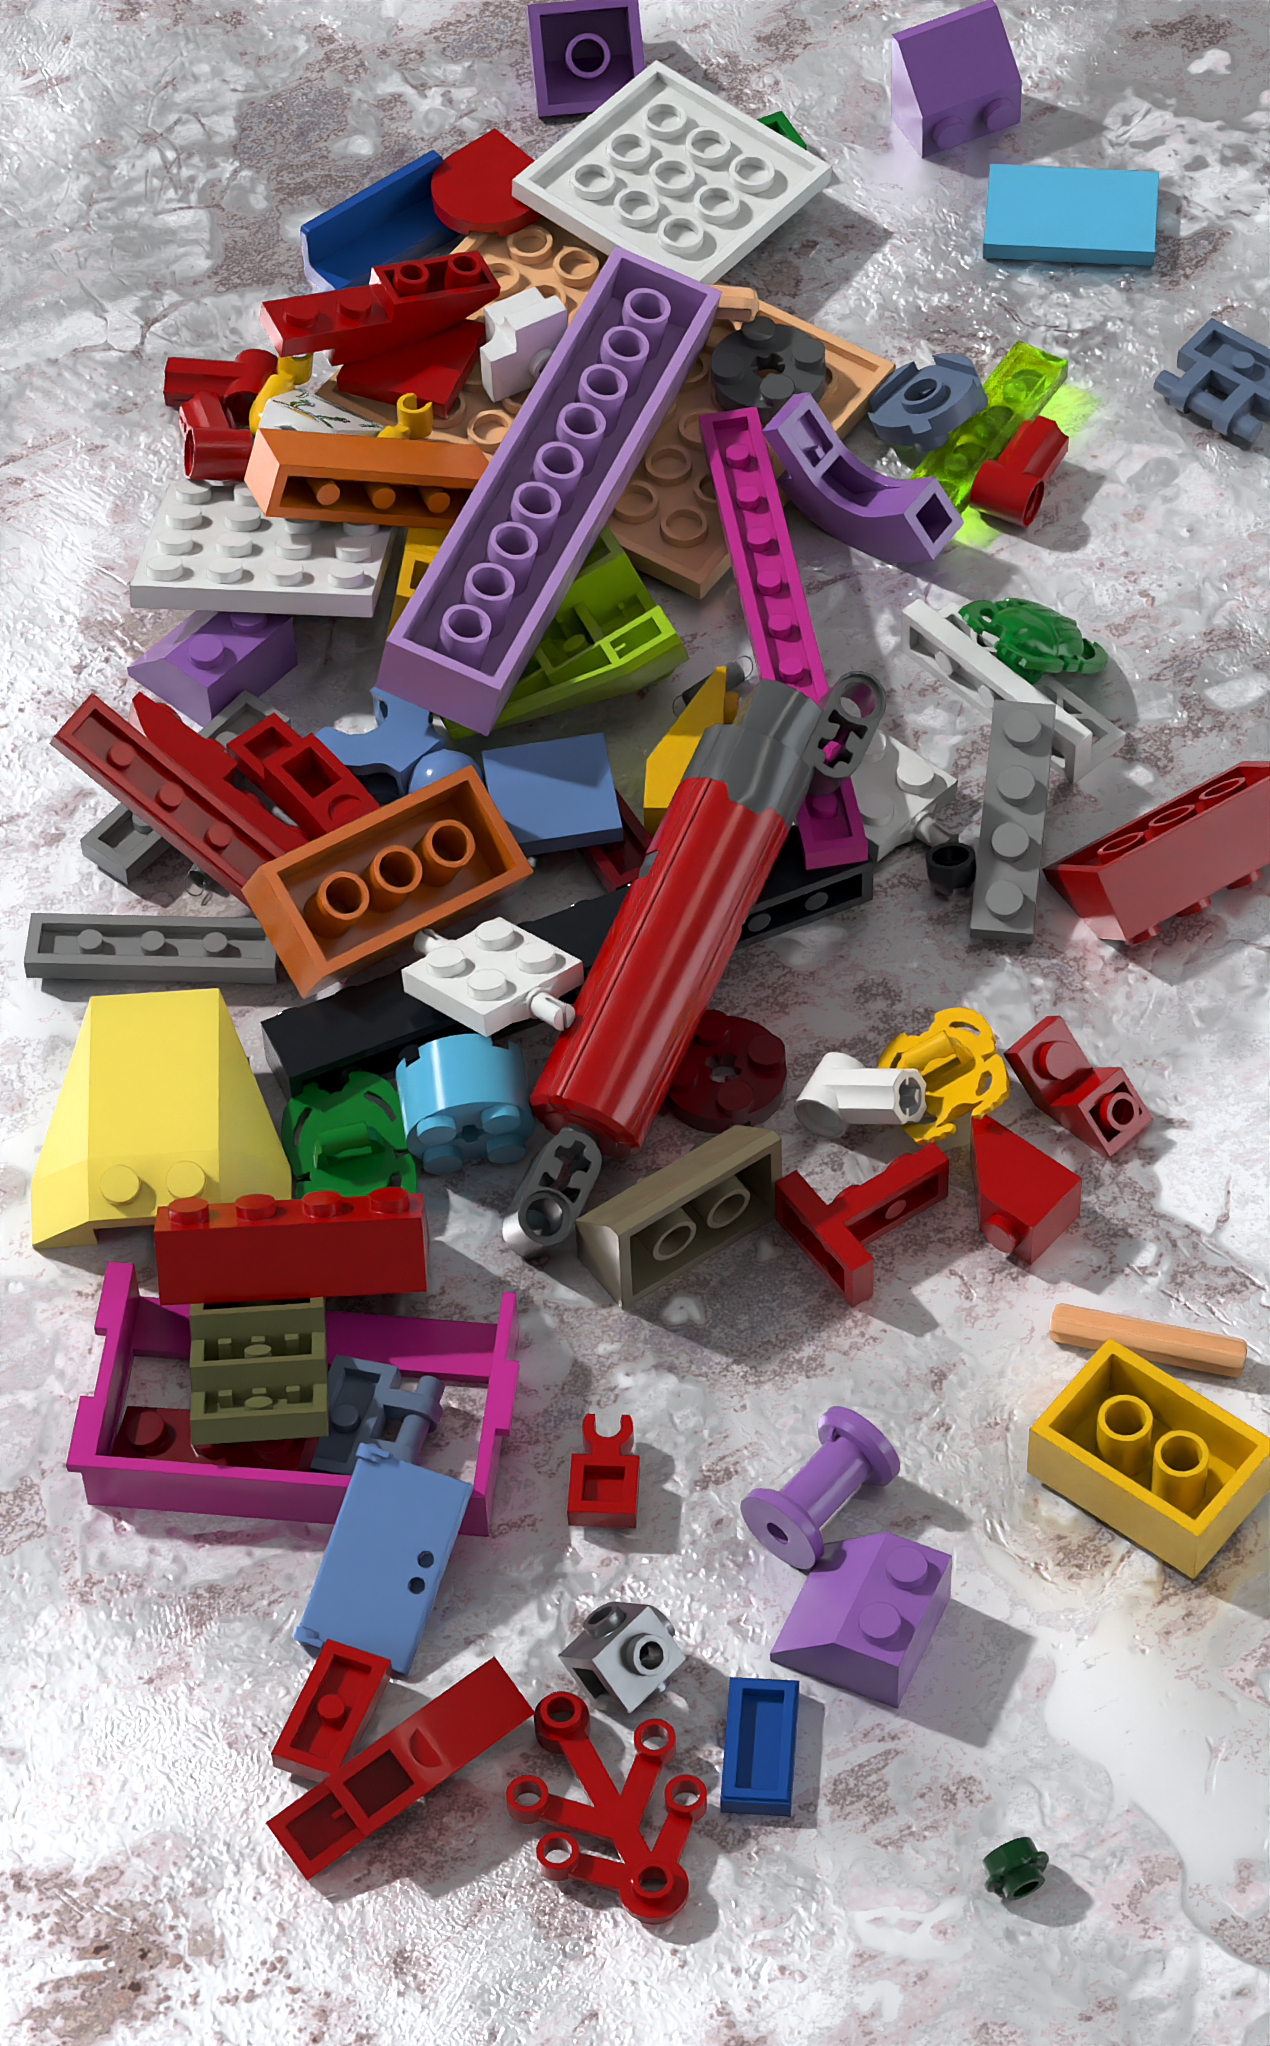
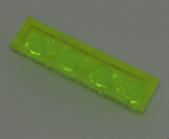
[909,340,1068,516]

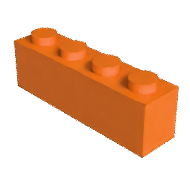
[244,428,489,530]

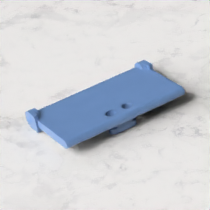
[291,1443,474,1675]

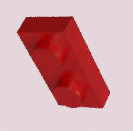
[271,1638,393,1783]

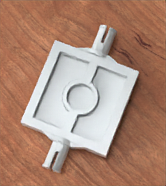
[851,728,959,862]
[401,917,585,1037]

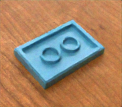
[983,164,1159,266]

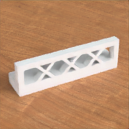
[901,598,1125,784]

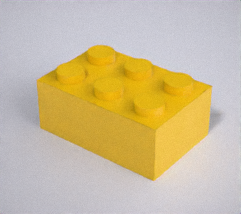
[1027,1337,1270,1579]

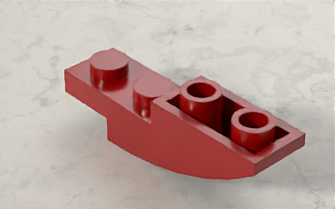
[259,250,501,366]
[128,691,313,853]
[226,712,381,840]
[266,1656,535,1881]

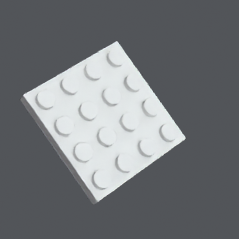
[512,60,832,285]
[130,479,399,618]

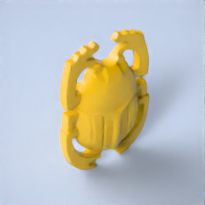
[877,1007,1009,1147]

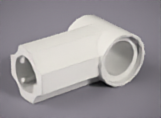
[793,1052,927,1139]

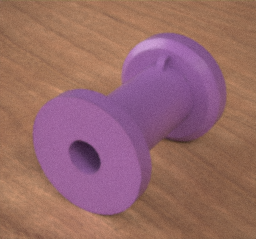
[740,1406,900,1569]

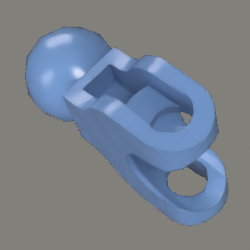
[314,686,486,803]

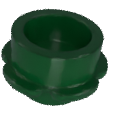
[981,1837,1049,1901]

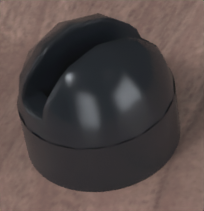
[925,842,977,896]

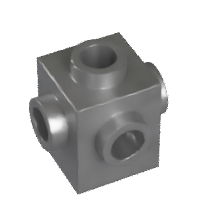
[558,1601,686,1714]

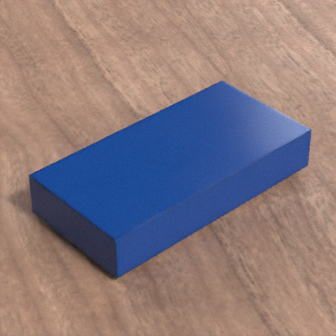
[720,1677,800,1817]

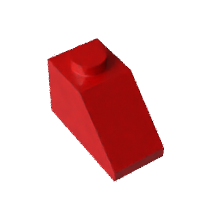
[970,1114,1082,1265]

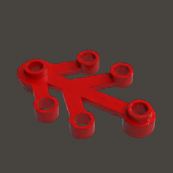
[506,1691,707,1925]

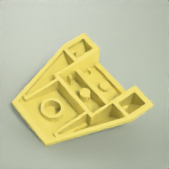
[31,988,292,1249]

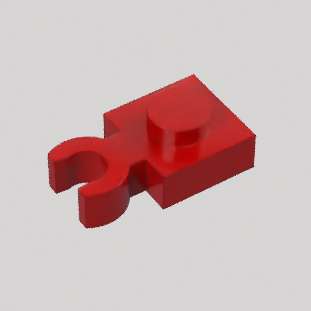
[567,1413,640,1528]

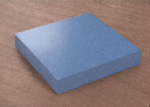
[481,732,624,856]

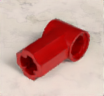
[163,349,278,426]
[178,391,253,482]
[969,415,1069,529]

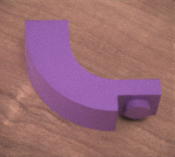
[761,392,965,563]

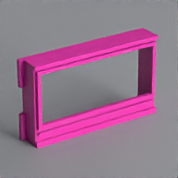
[66,1261,520,1537]

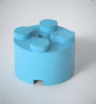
[395,1034,535,1175]

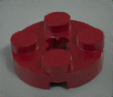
[666,1009,787,1134]

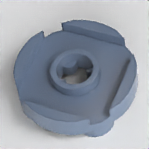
[868,353,988,452]

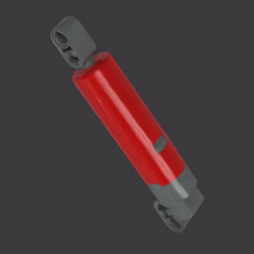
[502,671,887,1259]

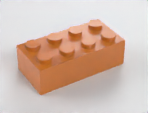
[241,764,534,999]

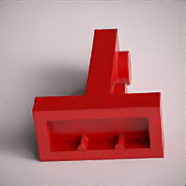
[775,1142,949,1308]

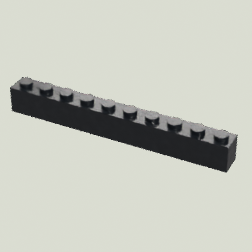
[260,825,873,1110]

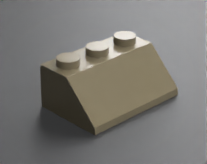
[575,1125,782,1310]

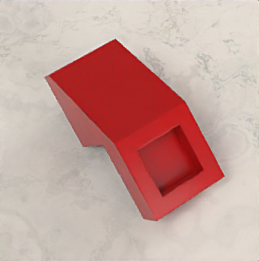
[1003,1015,1153,1157]

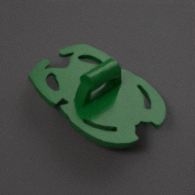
[958,598,1108,685]
[281,1071,417,1199]

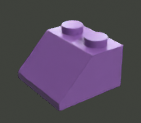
[525,0,645,117]
[891,0,1022,159]
[127,610,298,727]
[770,1532,952,1709]

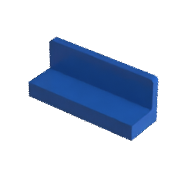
[300,150,461,292]

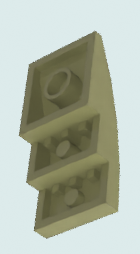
[189,1297,329,1445]

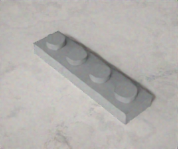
[80,690,292,885]
[970,700,1056,943]
[23,913,280,984]

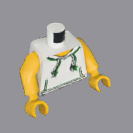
[249,352,433,447]

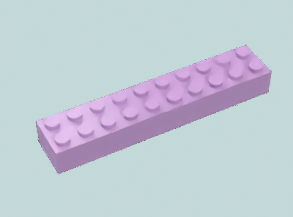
[375,245,722,736]

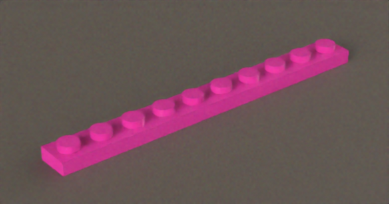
[698,406,868,870]

